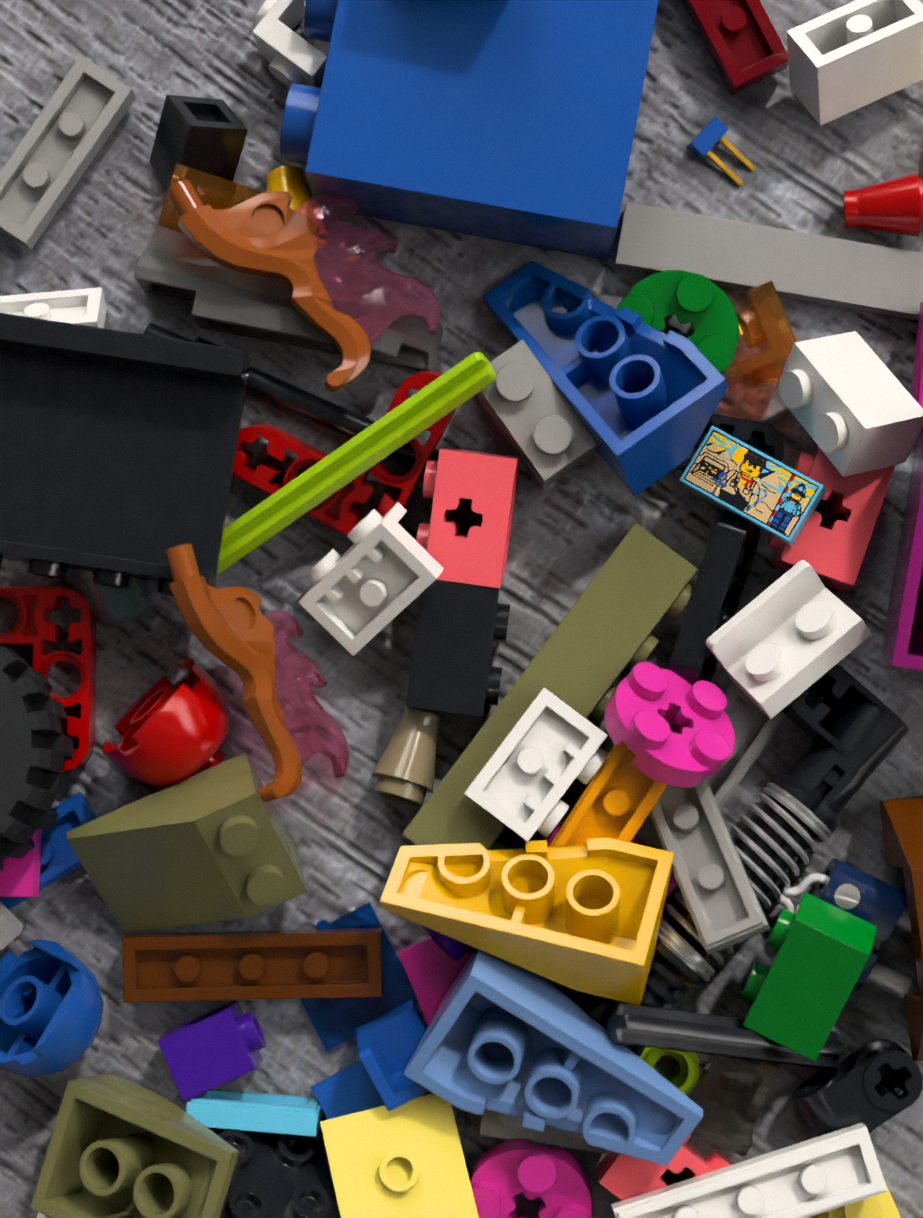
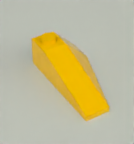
[380,838,674,1006]

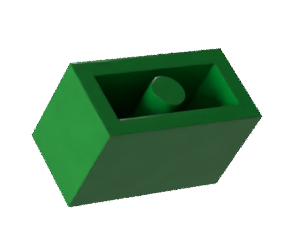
[740,891,878,1061]

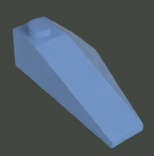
[403,949,703,1166]

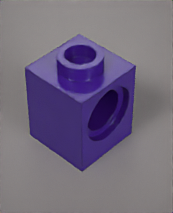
[157,1000,266,1101]

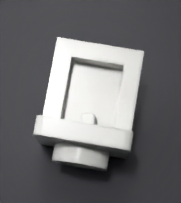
[252,0,327,88]

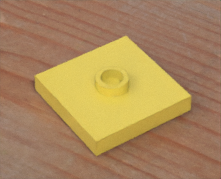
[320,1093,479,1218]

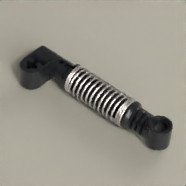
[583,664,909,1057]

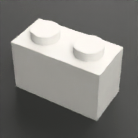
[787,0,923,126]
[775,331,923,477]

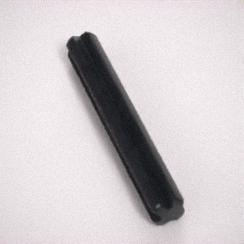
[606,1003,844,1070]

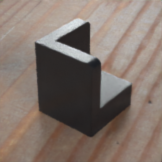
[150,95,248,197]

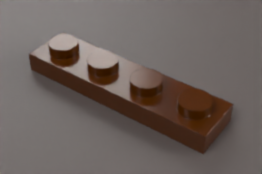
[122,928,383,1003]

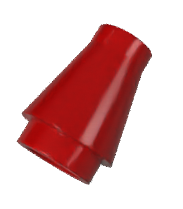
[843,173,923,237]

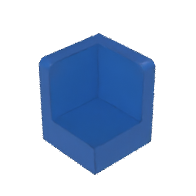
[356,999,429,1111]

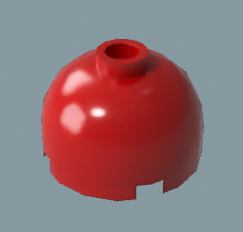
[102,659,230,787]

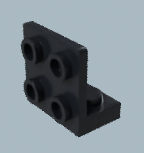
[207,1127,341,1218]

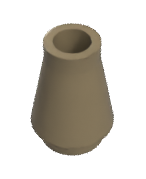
[372,707,441,806]

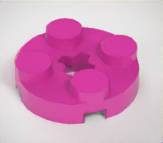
[604,662,735,788]
[469,1139,592,1218]

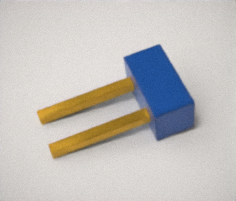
[686,116,756,186]

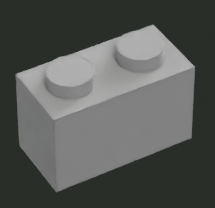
[475,339,597,490]

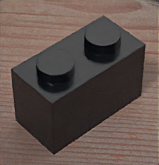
[406,580,510,717]

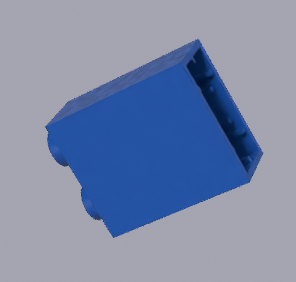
[280,0,659,260]

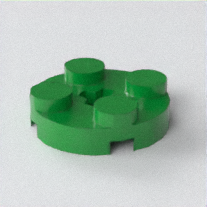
[617,270,739,375]

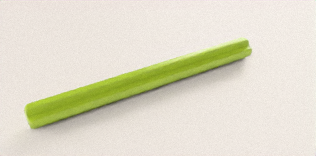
[217,352,497,575]

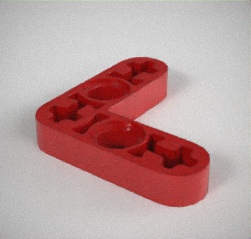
[233,370,456,535]
[0,587,97,772]

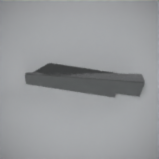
[134,224,443,371]

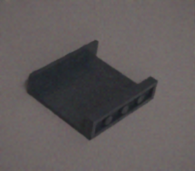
[0,313,250,596]

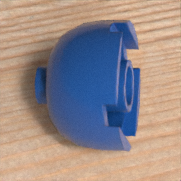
[0,939,103,1078]

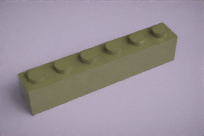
[402,523,698,850]

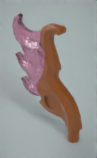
[167,179,441,392]
[166,544,349,802]

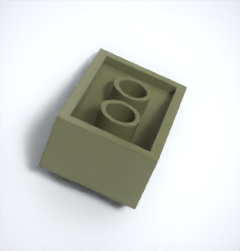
[66,752,307,933]
[30,1073,239,1218]

